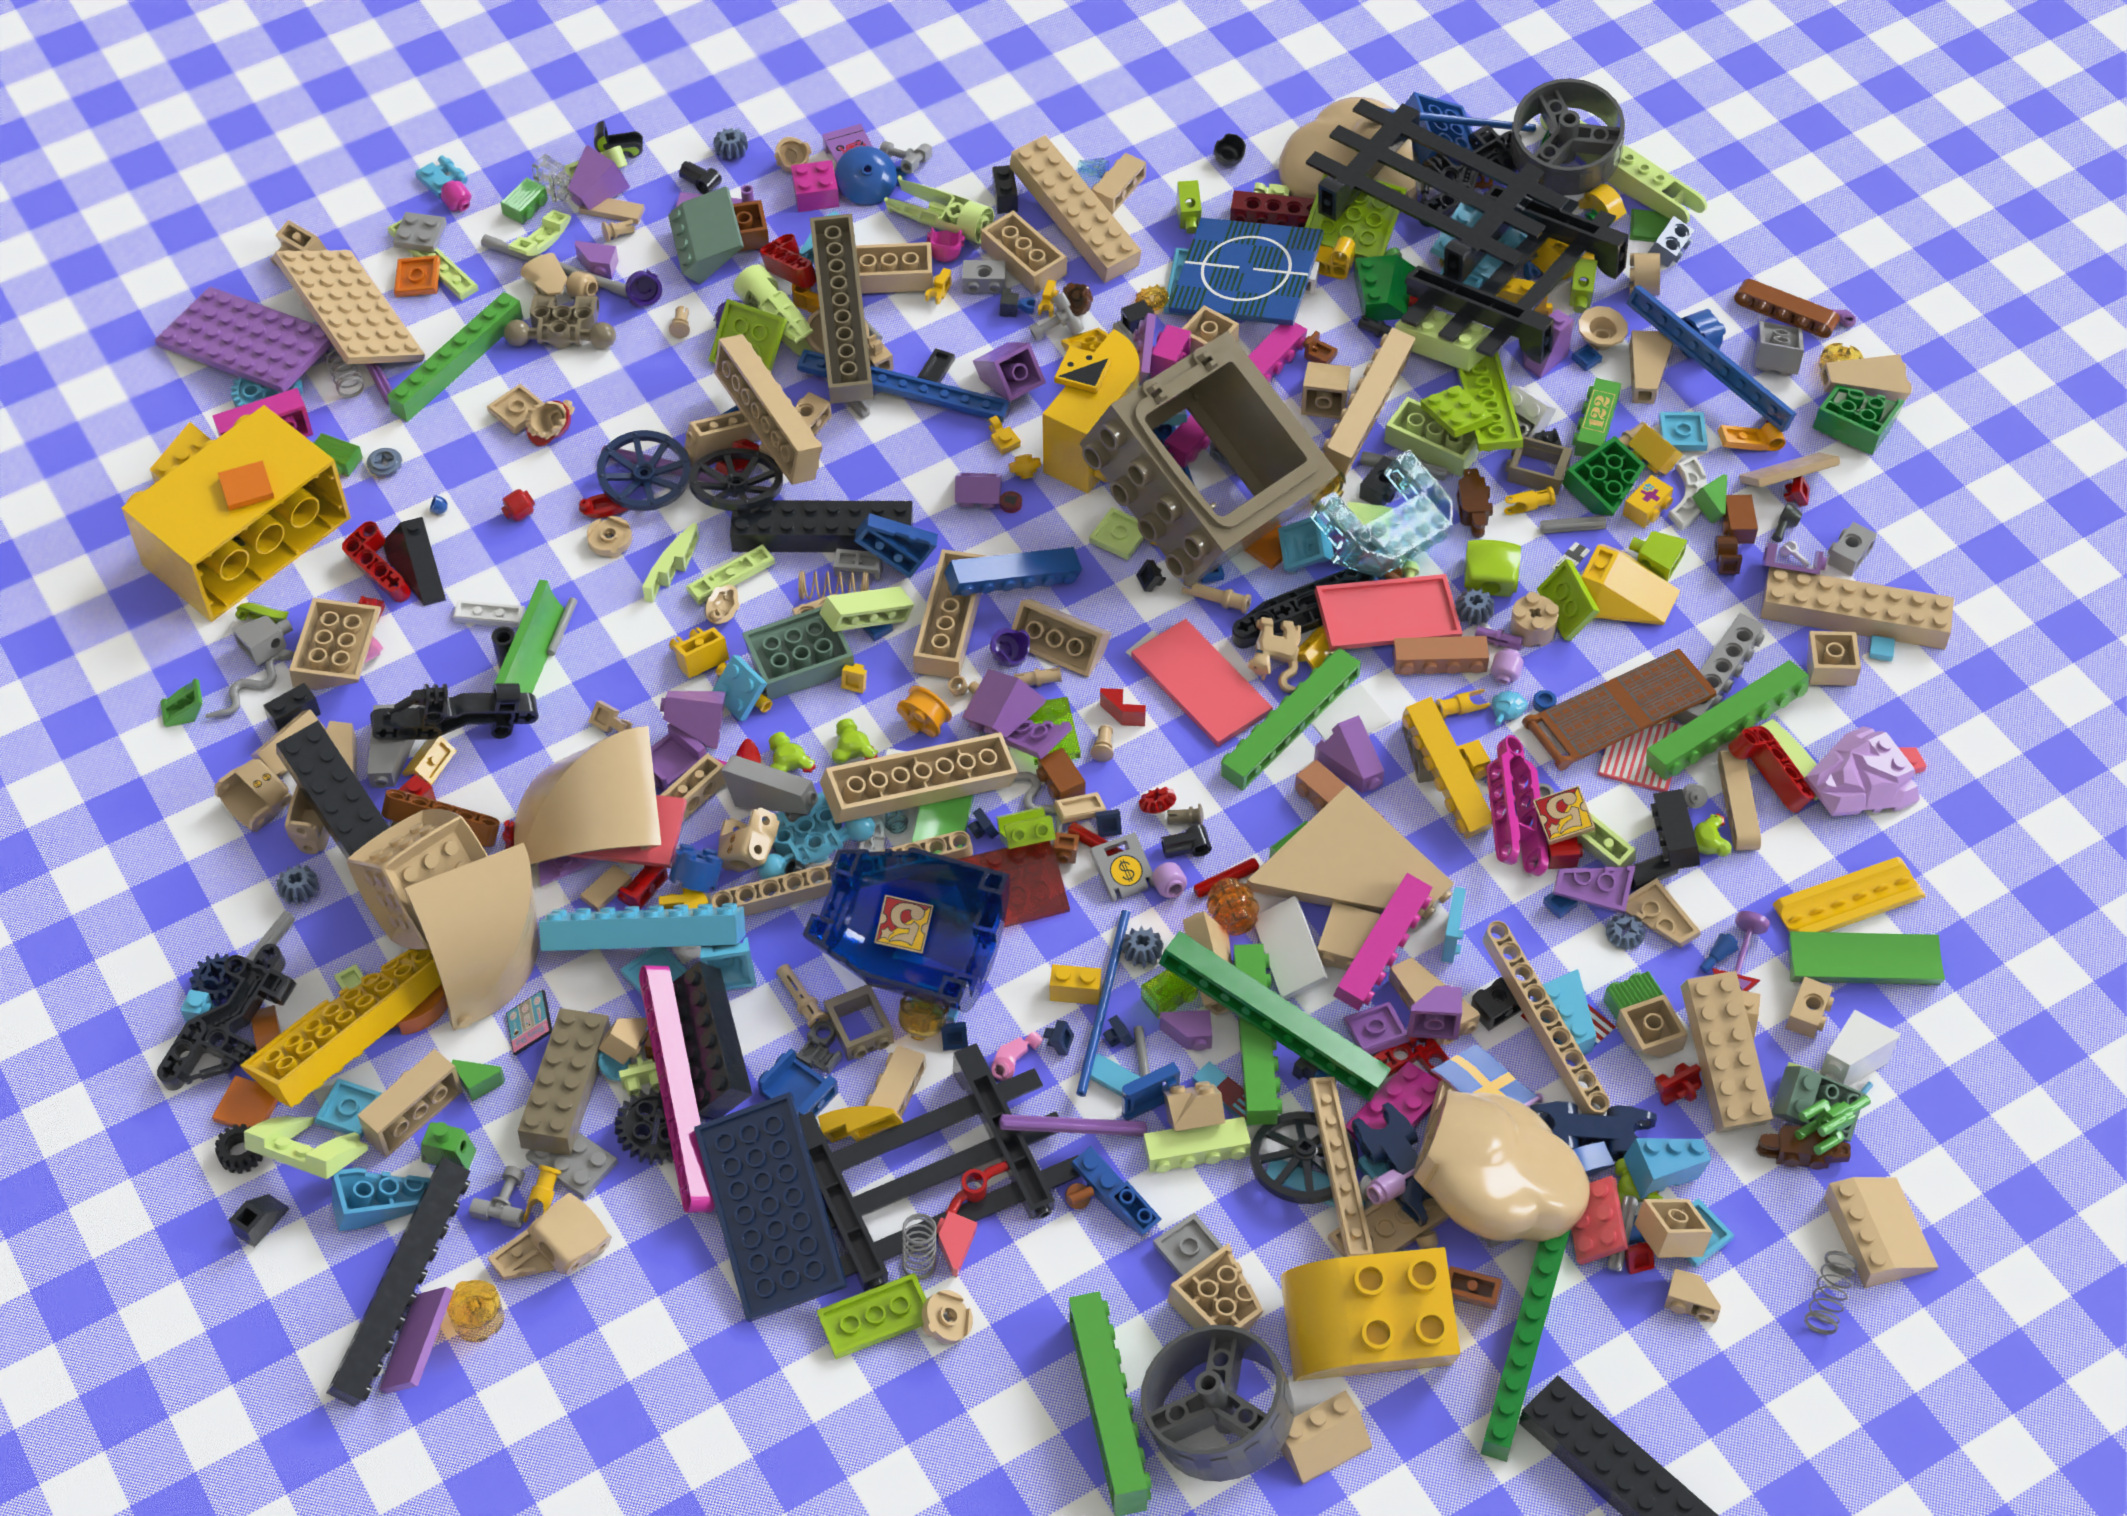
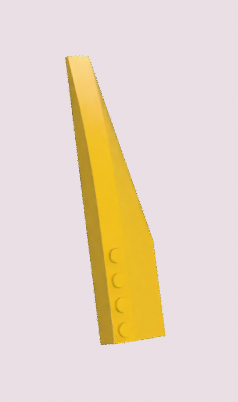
[240,949,442,1108]

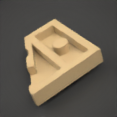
[488,1229,556,1280]

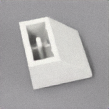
[1509,385,1557,439]

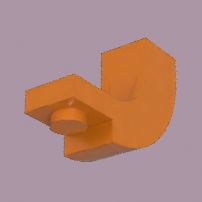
[391,984,448,1035]

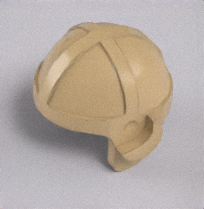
[774,137,812,173]

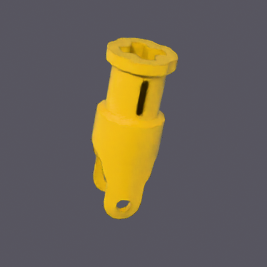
[1504,486,1556,515]
[1435,689,1490,719]
[523,1165,561,1222]

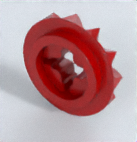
[1138,787,1177,814]

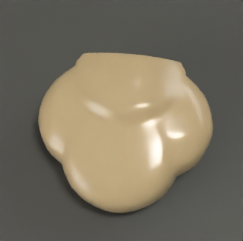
[1278,97,1418,214]
[1414,1091,1590,1242]

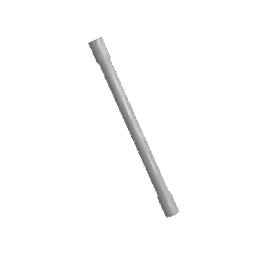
[481,234,628,298]

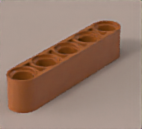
[1734,279,1840,338]
[381,789,500,847]

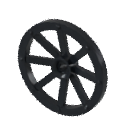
[689,448,783,511]
[1250,1111,1358,1204]

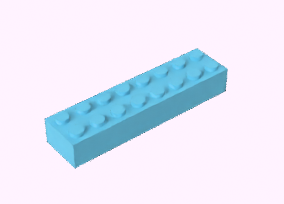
[539,903,746,951]

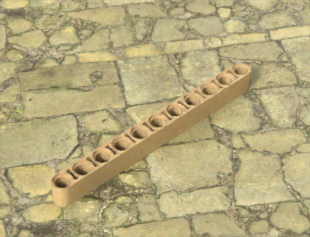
[711,831,973,916]

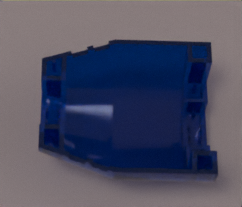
[803,848,1010,1013]

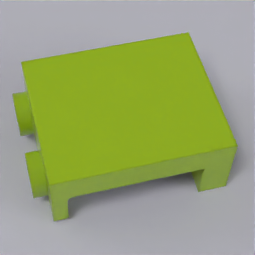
[996,807,1056,849]

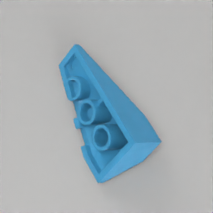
[331,1168,430,1231]

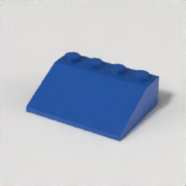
[1405,92,1474,166]

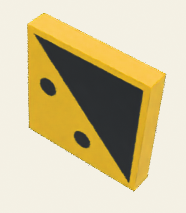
[1054,346,1112,394]

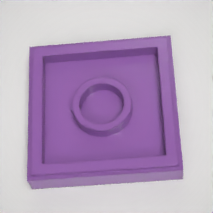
[1344,1002,1409,1055]

